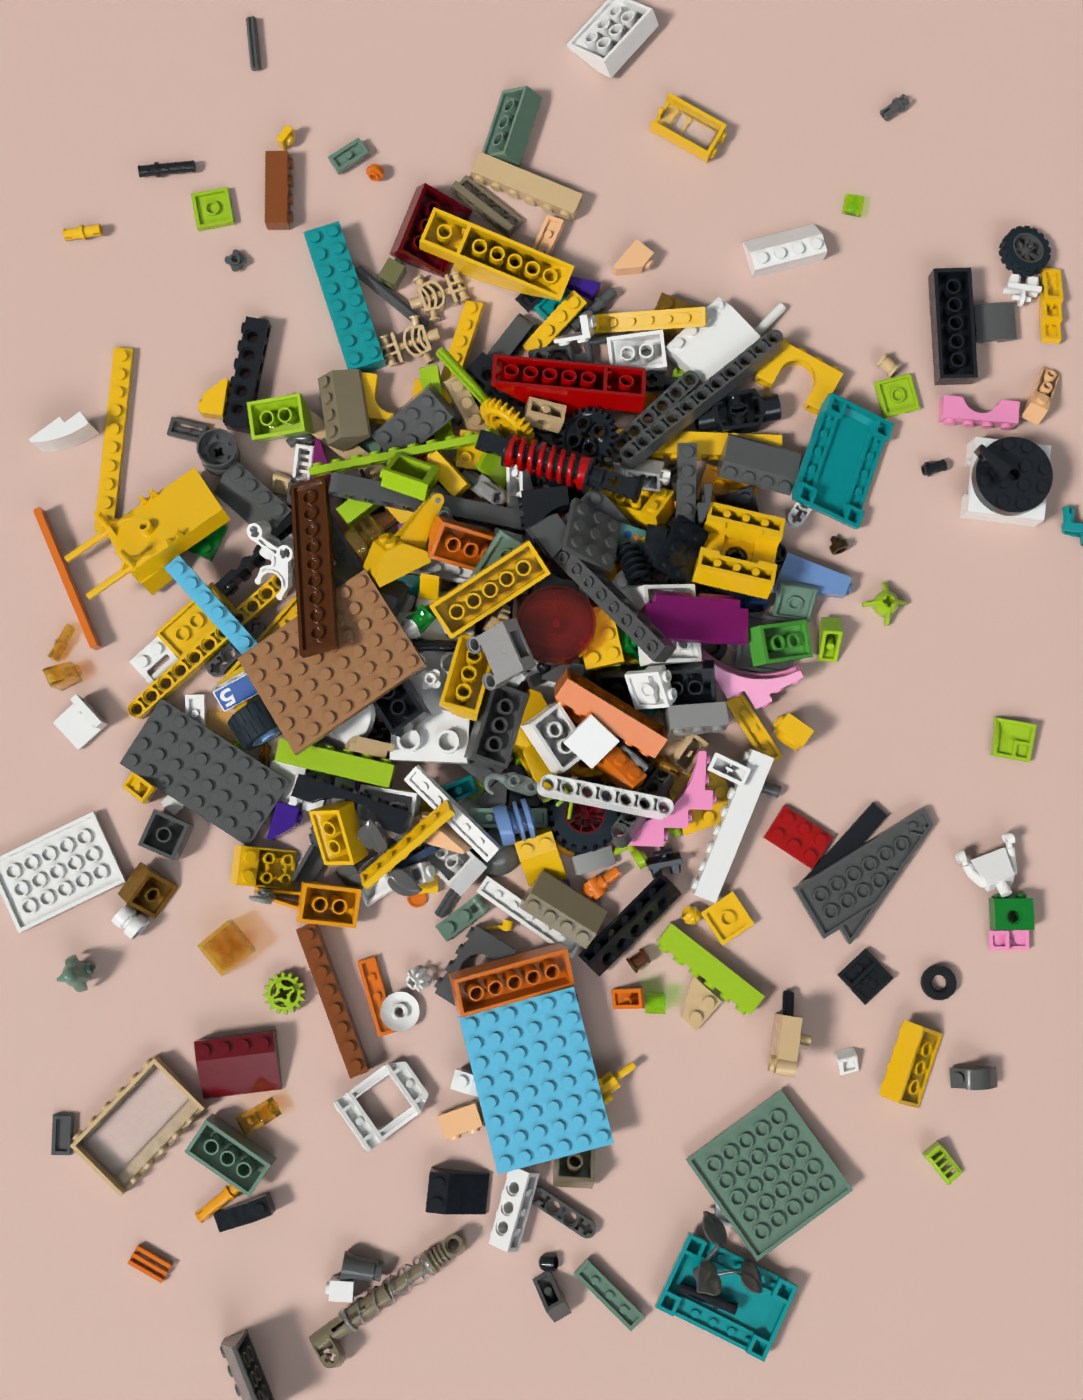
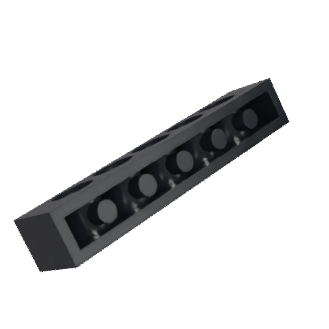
[223,316,272,434]
[578,873,682,977]

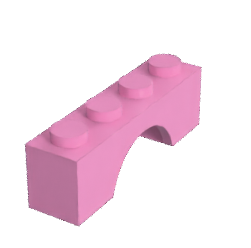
[938,395,1020,431]

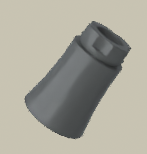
[340,1251,384,1282]

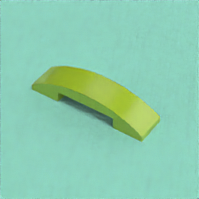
[419,364,455,442]

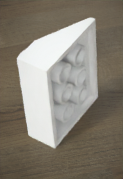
[566,0,659,78]
[665,297,761,384]
[633,584,702,666]

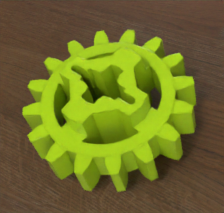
[263,971,306,1015]

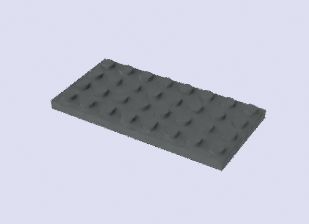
[120,698,292,846]

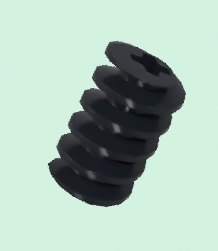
[616,542,650,586]

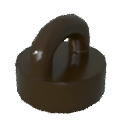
[829,536,849,555]

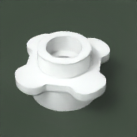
[420,669,441,690]

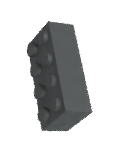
[371,383,456,452]

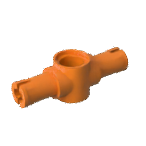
[580,866,622,901]

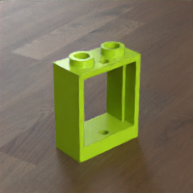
[380,452,440,501]
[336,499,381,529]

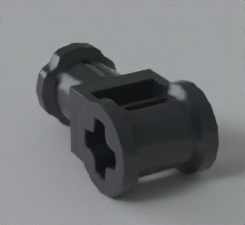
[646,370,679,394]

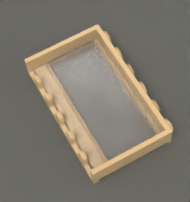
[70,1056,208,1196]

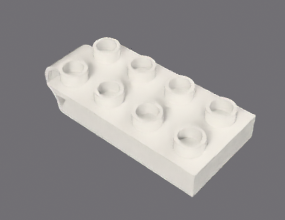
[390,592,477,765]

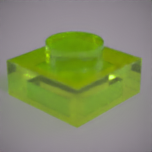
[842,193,864,217]

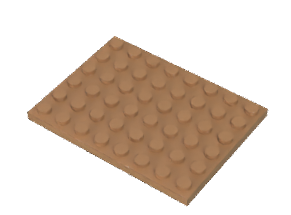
[237,569,427,755]

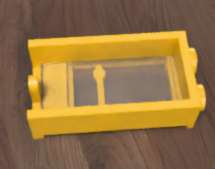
[649,93,727,164]

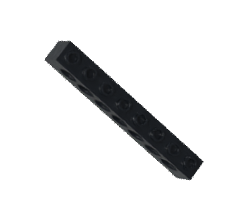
[466,351,592,454]

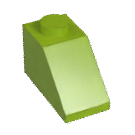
[818,617,843,662]

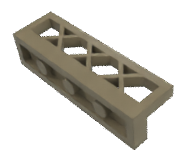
[451,175,523,238]

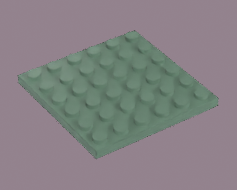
[686,1089,853,1261]

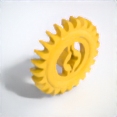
[480,398,535,446]

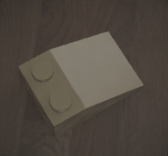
[553,1149,595,1189]

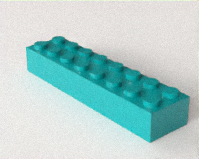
[303,221,386,373]

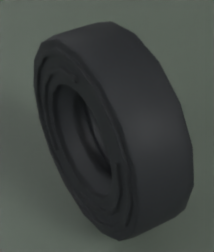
[921,965,957,1000]

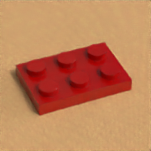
[763,805,833,869]

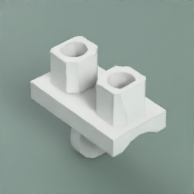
[1003,274,1042,307]

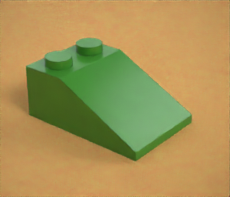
[748,619,813,667]

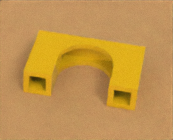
[753,339,844,416]
[361,372,422,426]
[385,450,471,524]

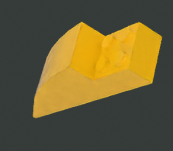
[419,207,574,301]

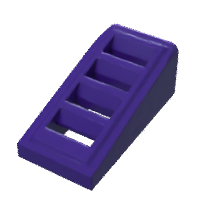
[566,276,601,301]

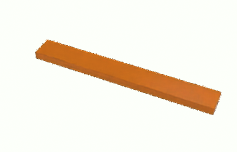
[33,507,102,650]

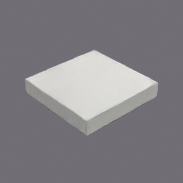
[563,713,620,769]

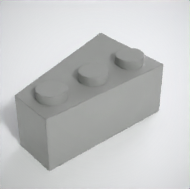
[663,702,729,739]

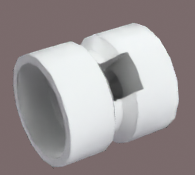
[111,904,150,940]

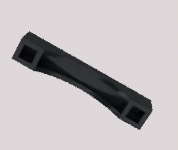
[291,772,412,836]

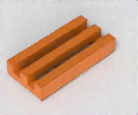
[127,1244,173,1283]

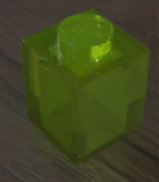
[644,992,666,1014]

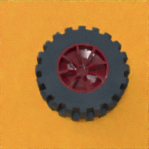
[547,777,621,853]

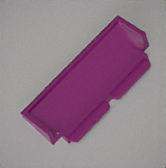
[640,591,748,645]

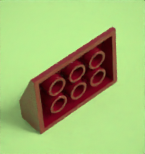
[390,183,472,278]
[194,1030,282,1099]

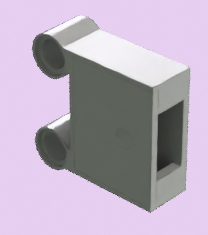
[467,618,537,690]

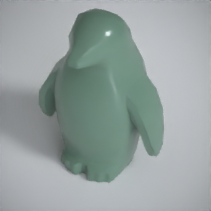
[57,955,96,992]

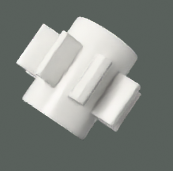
[406,966,430,992]

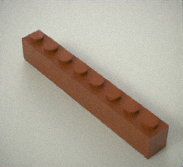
[296,924,371,1078]

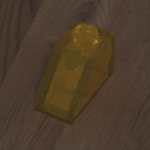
[42,662,83,691]
[236,1097,282,1135]

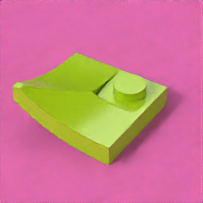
[990,717,1037,762]

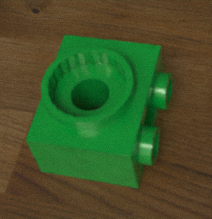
[989,894,1035,930]

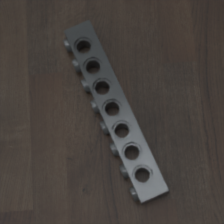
[553,549,677,663]

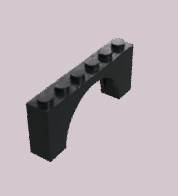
[518,485,580,608]

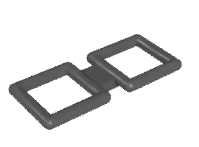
[528,332,627,363]

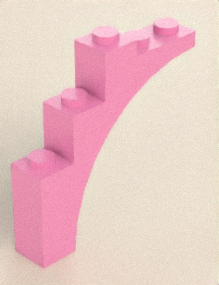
[701,646,804,709]
[617,748,716,847]

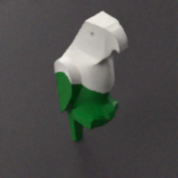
[402,604,437,639]

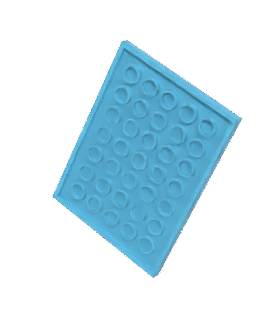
[459,986,614,1174]

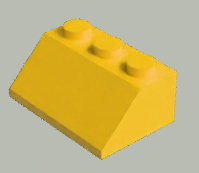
[309,801,368,865]

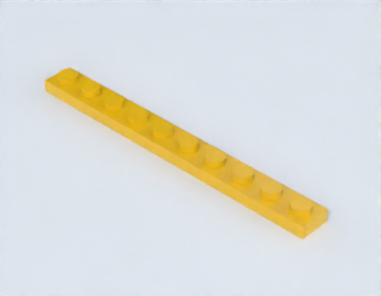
[94,347,135,532]

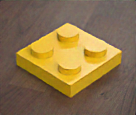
[700,891,754,946]

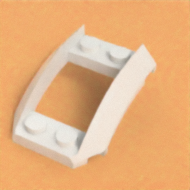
[334,1062,429,1152]

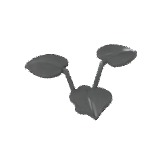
[336,818,423,896]
[693,1211,763,1296]

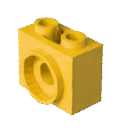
[772,713,814,751]

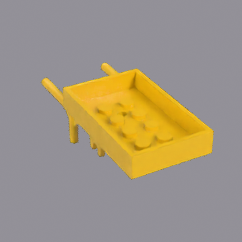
[64,467,231,600]

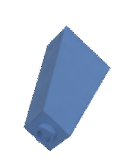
[771,553,853,598]

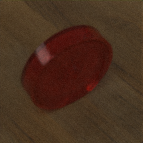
[517,585,596,666]

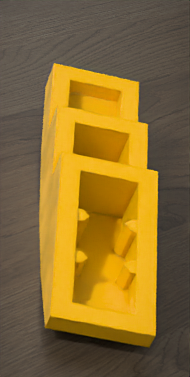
[1039,268,1064,344]

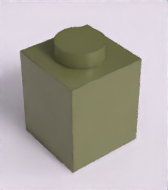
[378,257,407,291]

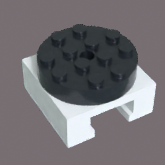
[960,437,1053,527]

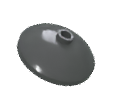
[470,828,520,877]

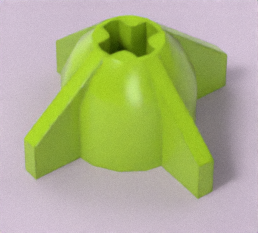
[862,582,907,626]

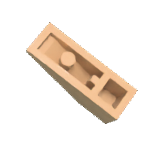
[413,811,472,854]

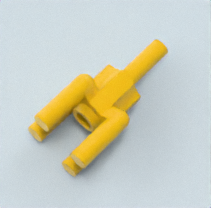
[596,1061,637,1106]

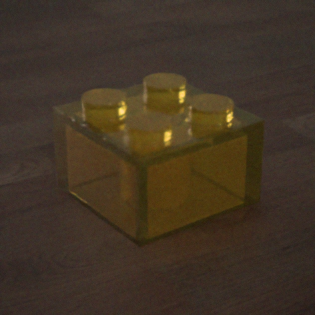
[197,920,256,976]

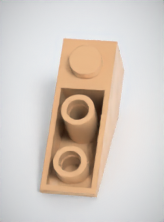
[1021,366,1060,425]

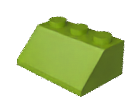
[247,393,313,442]

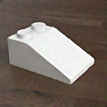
[607,329,668,373]
[423,848,487,896]

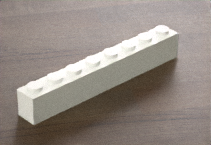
[690,748,774,903]

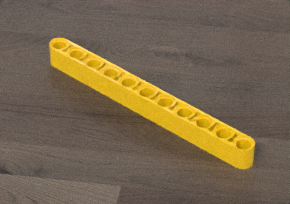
[127,574,281,719]

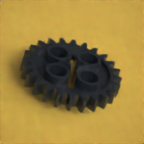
[558,406,619,464]

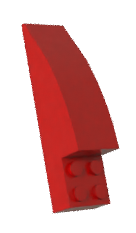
[491,354,646,424]

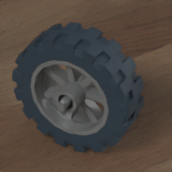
[999,226,1051,277]

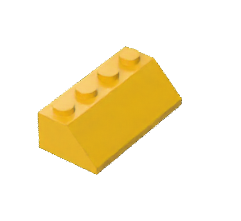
[439,633,491,721]
[879,1020,943,1109]

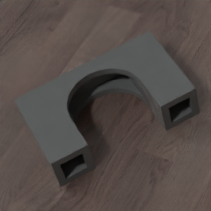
[434,925,516,1006]

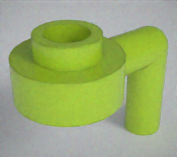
[612,845,648,870]

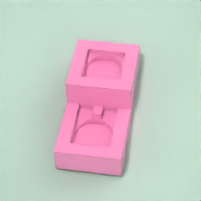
[989,930,1030,950]

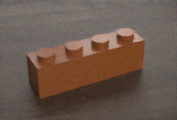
[265,151,294,230]

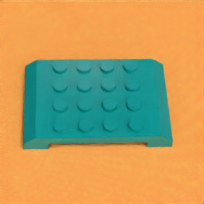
[792,393,894,529]
[655,1232,798,1362]

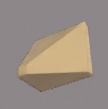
[270,471,292,496]

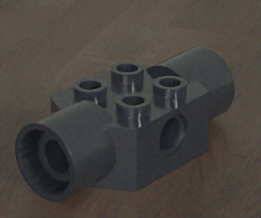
[695,388,781,433]

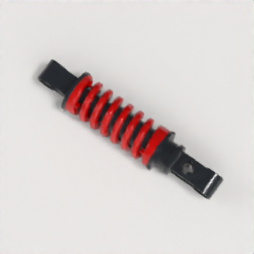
[475,430,644,501]

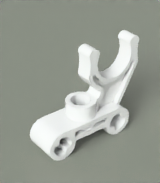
[247,520,294,600]

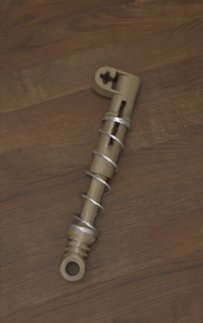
[309,1234,467,1368]

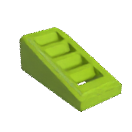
[922,1141,963,1185]

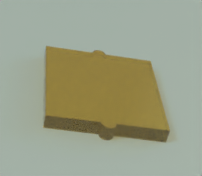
[206,709,234,743]

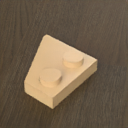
[681,976,722,1031]

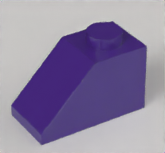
[267,802,304,841]

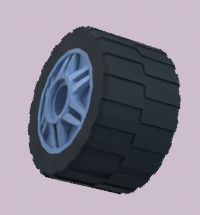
[228,697,282,751]

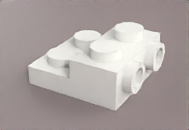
[624,665,677,710]

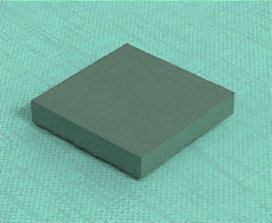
[772,581,818,622]

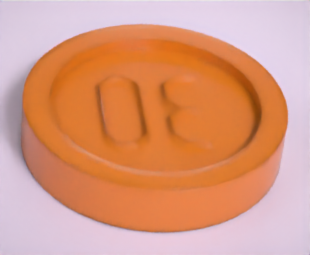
[407,893,427,908]

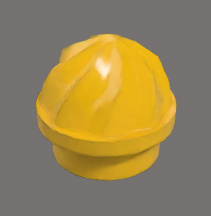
[681,905,701,925]

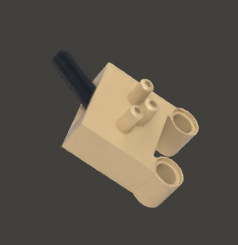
[768,990,812,1077]

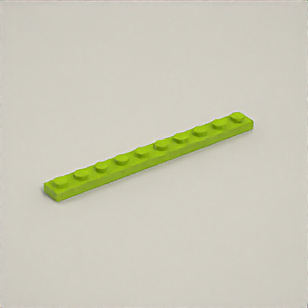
[308,428,500,478]

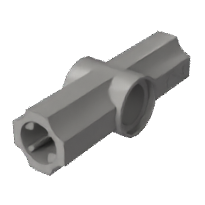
[461,469,505,505]

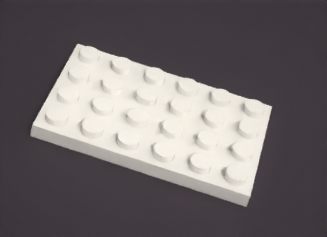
[0,812,127,933]

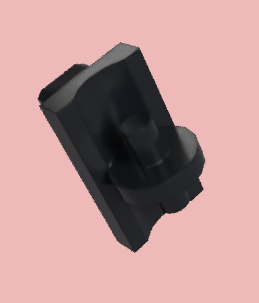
[646,847,683,878]

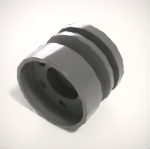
[197,428,240,476]

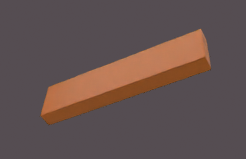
[357,956,397,1037]

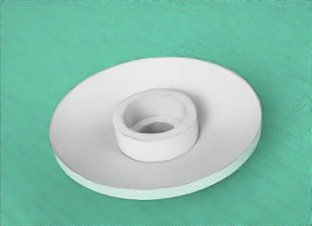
[380,992,420,1032]

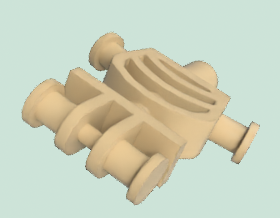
[408,271,471,323]
[378,315,441,367]

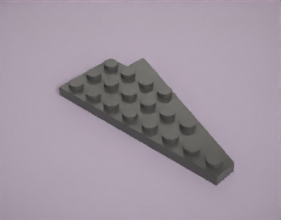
[793,808,934,944]

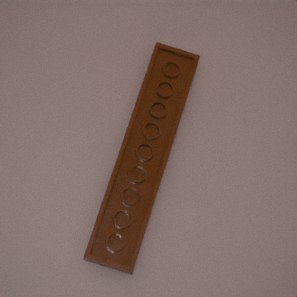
[290,475,339,658]

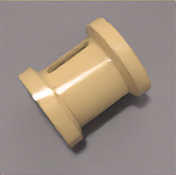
[875,353,901,378]

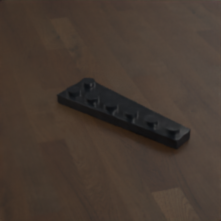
[214,513,293,597]

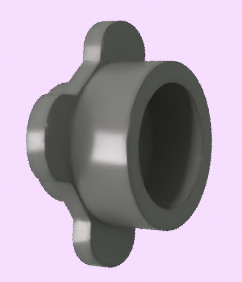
[225,249,247,272]

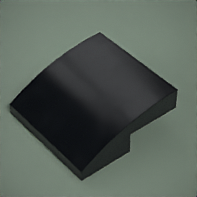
[837,948,894,1005]

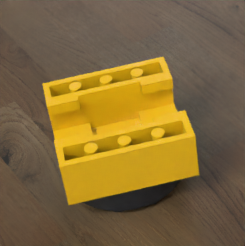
[692,501,786,599]

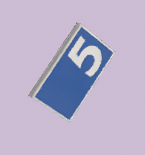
[212,670,258,712]

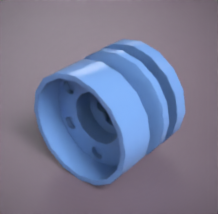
[492,798,536,847]

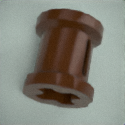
[626,948,651,973]

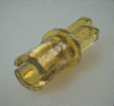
[47,624,75,662]

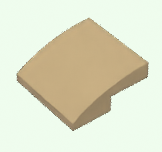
[344,736,394,759]

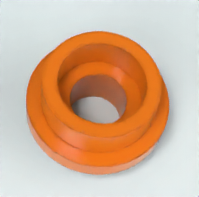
[366,164,384,181]

